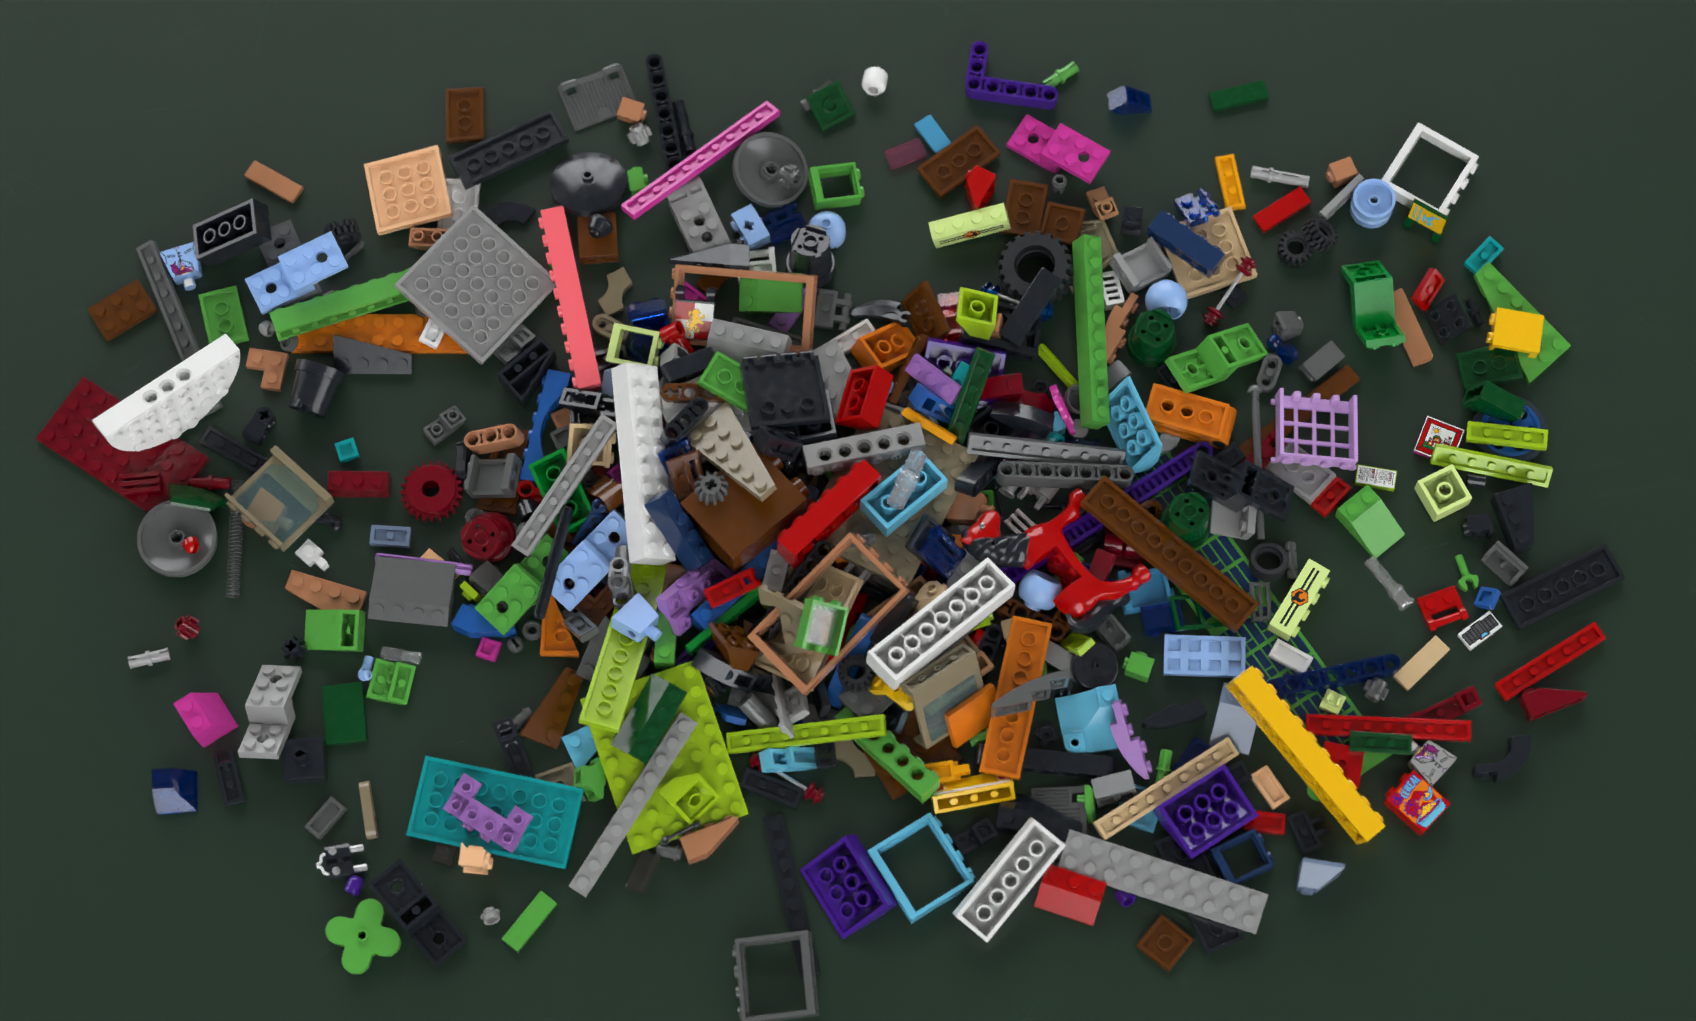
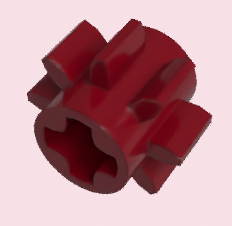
[175,614,200,641]

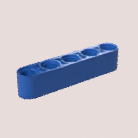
[827,613,878,710]

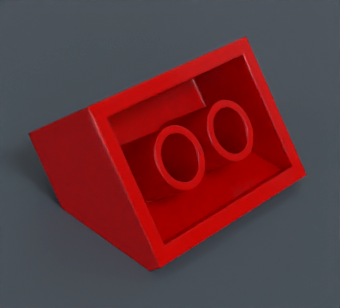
[835,365,893,431]
[1034,864,1107,926]

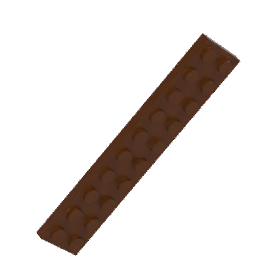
[1079,475,1259,634]

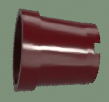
[461,512,516,564]

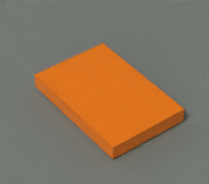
[944,683,996,748]

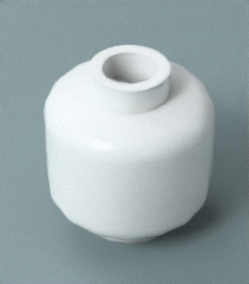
[862,67,888,96]

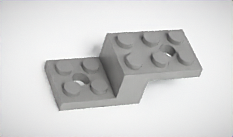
[238,665,302,759]

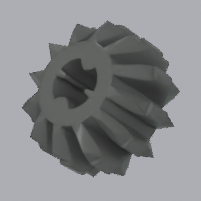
[694,471,728,506]

